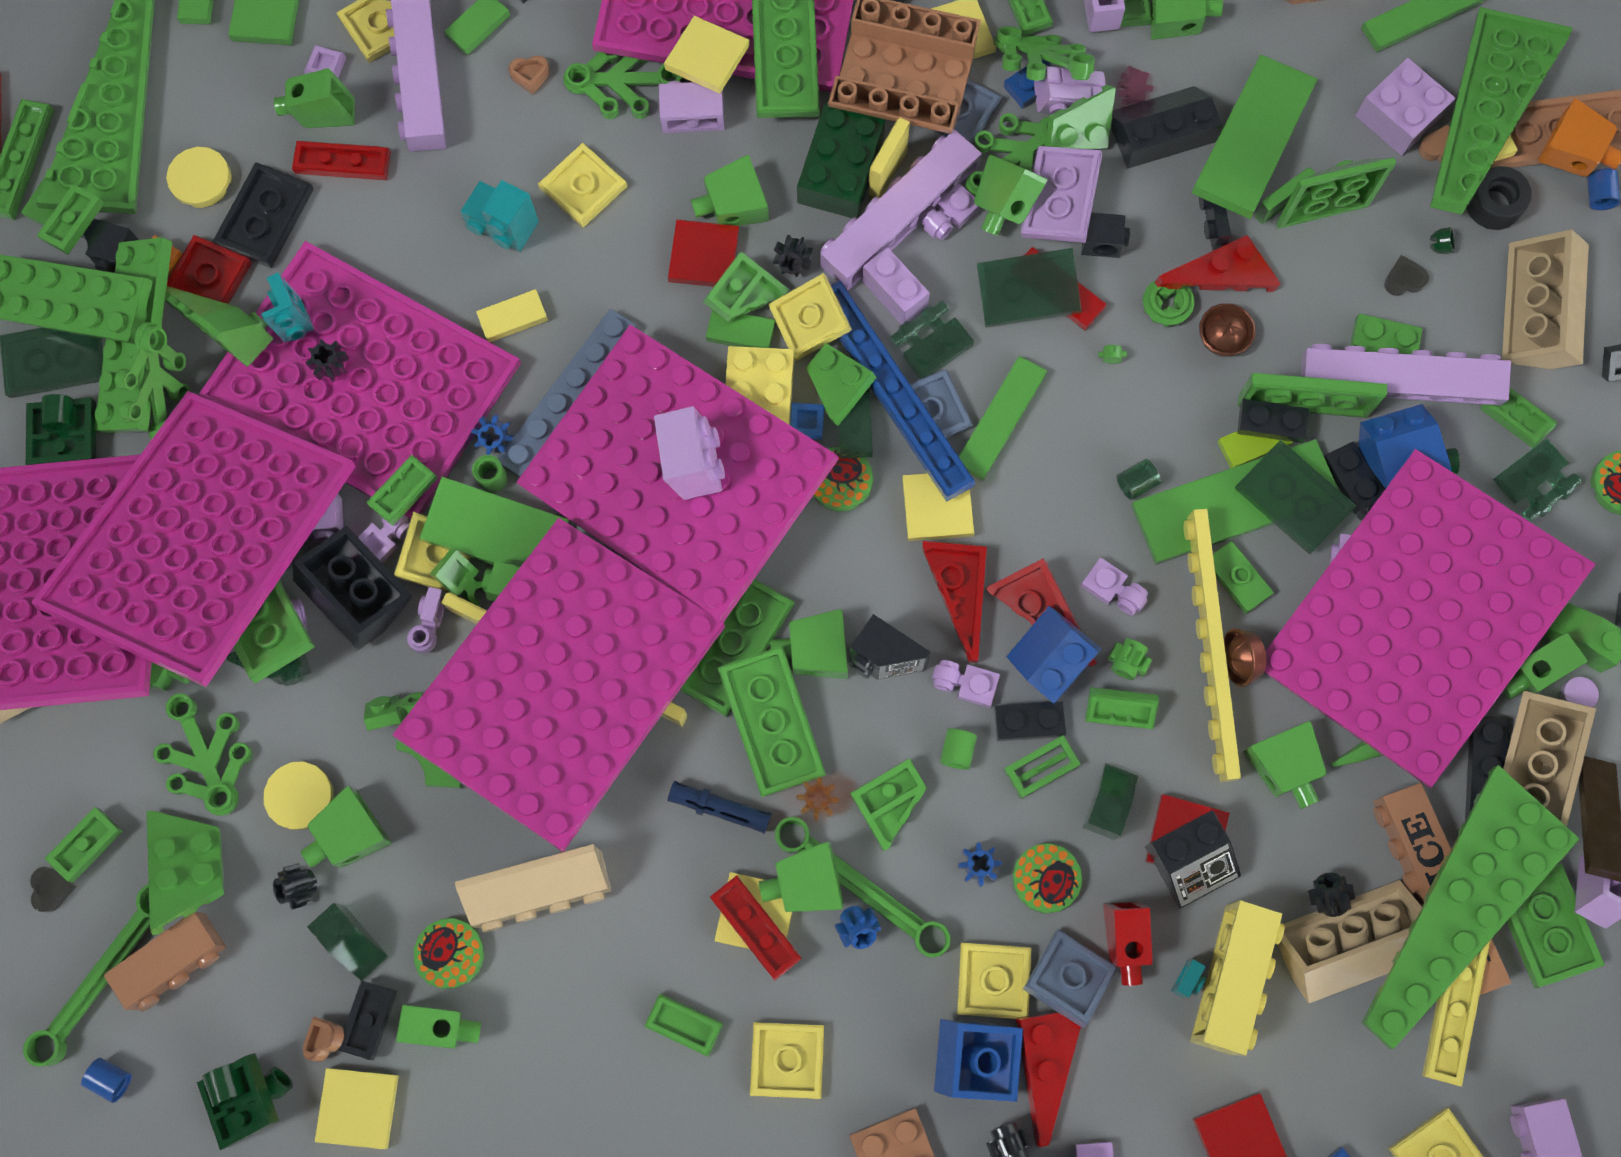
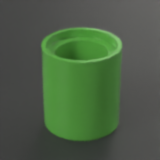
[472,455,508,493]
[940,728,977,770]

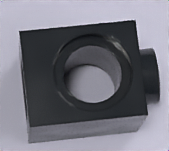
[1081,212,1130,258]

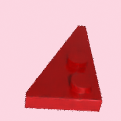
[1154,235,1281,292]
[922,541,987,663]
[986,558,1098,667]
[1016,1011,1081,1147]

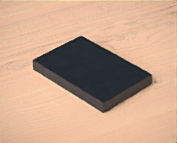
[212,162,314,269]

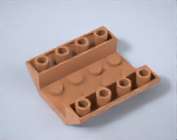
[828,0,981,134]

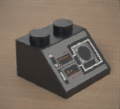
[849,614,931,680]
[1145,810,1241,909]

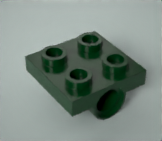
[25,394,96,465]
[197,1053,279,1150]

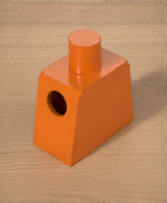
[1537,98,1621,177]

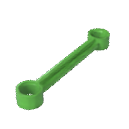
[775,817,950,958]
[23,884,150,1067]

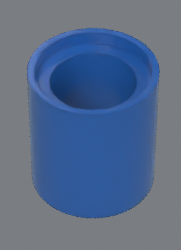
[1587,168,1621,210]
[81,1057,132,1103]

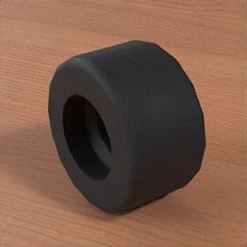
[1466,166,1532,230]

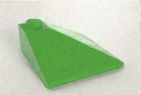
[1276,157,1396,229]

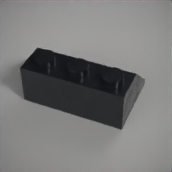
[1111,86,1223,169]
[293,526,412,650]

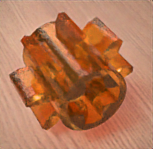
[796,777,839,822]

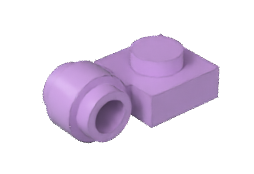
[922,183,981,240]
[358,515,411,563]
[1080,557,1148,616]
[407,587,446,654]
[931,660,1000,708]

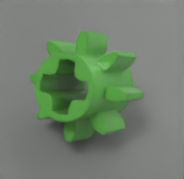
[1107,638,1152,680]

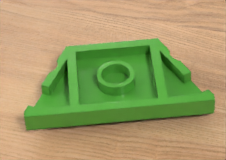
[146,811,225,935]

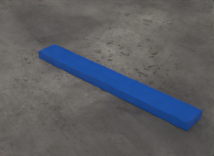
[831,281,975,502]

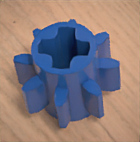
[471,413,514,455]
[957,842,1002,887]
[835,905,881,949]

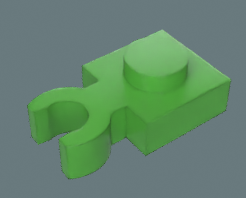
[430,548,486,606]
[363,692,422,731]

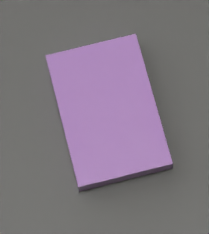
[1021,146,1102,243]

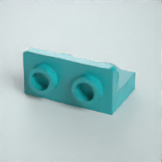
[261,272,314,342]

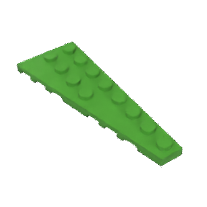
[36,0,155,214]
[1430,7,1573,215]
[1361,765,1580,1049]

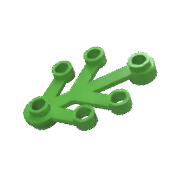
[993,26,1095,81]
[563,52,684,119]
[965,113,1049,197]
[115,322,190,440]
[153,693,253,816]

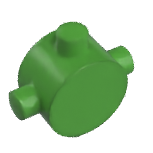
[1098,345,1127,364]

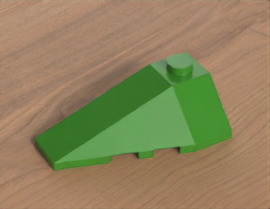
[165,286,274,367]

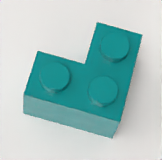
[460,180,539,252]

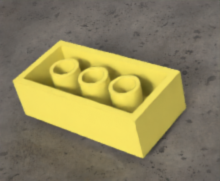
[725,346,794,425]
[1190,900,1285,1056]

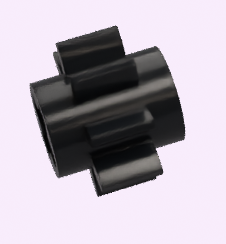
[773,235,813,277]
[305,339,349,382]
[273,863,317,910]
[1308,873,1356,917]
[986,1121,1033,1157]

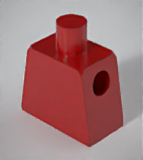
[1103,901,1153,986]

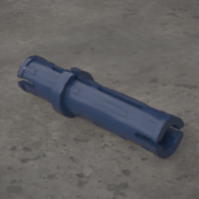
[667,780,772,834]

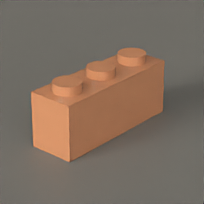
[104,912,227,1012]

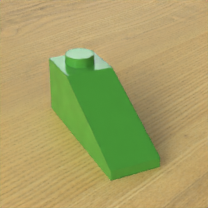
[1544,603,1621,673]

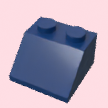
[1358,404,1452,489]
[1006,605,1102,704]
[934,1019,1023,1102]

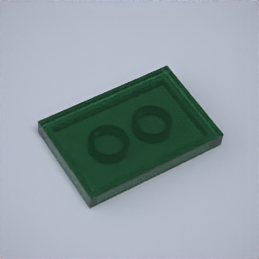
[977,248,1082,328]
[0,328,103,398]
[1235,440,1356,555]

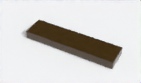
[1578,756,1621,882]

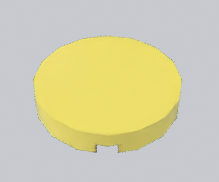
[166,146,232,208]
[264,761,334,830]

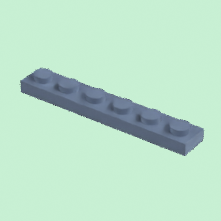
[497,309,637,478]

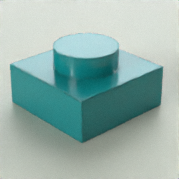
[1171,959,1206,998]

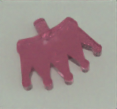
[1117,66,1153,106]

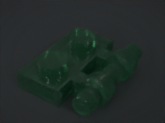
[890,301,974,379]
[1493,438,1582,522]

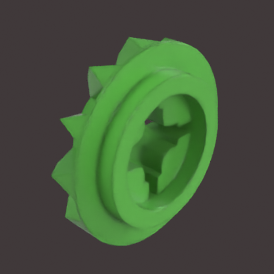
[1142,280,1194,327]

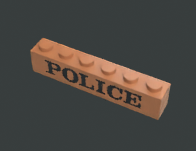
[1373,783,1512,996]

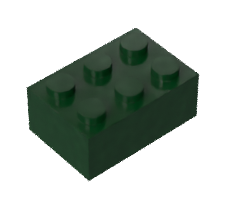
[797,103,885,219]

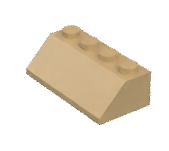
[1502,229,1589,369]
[1503,691,1596,827]
[455,844,612,932]
[1278,880,1422,1003]

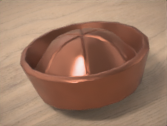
[1199,303,1256,357]
[1224,628,1266,687]

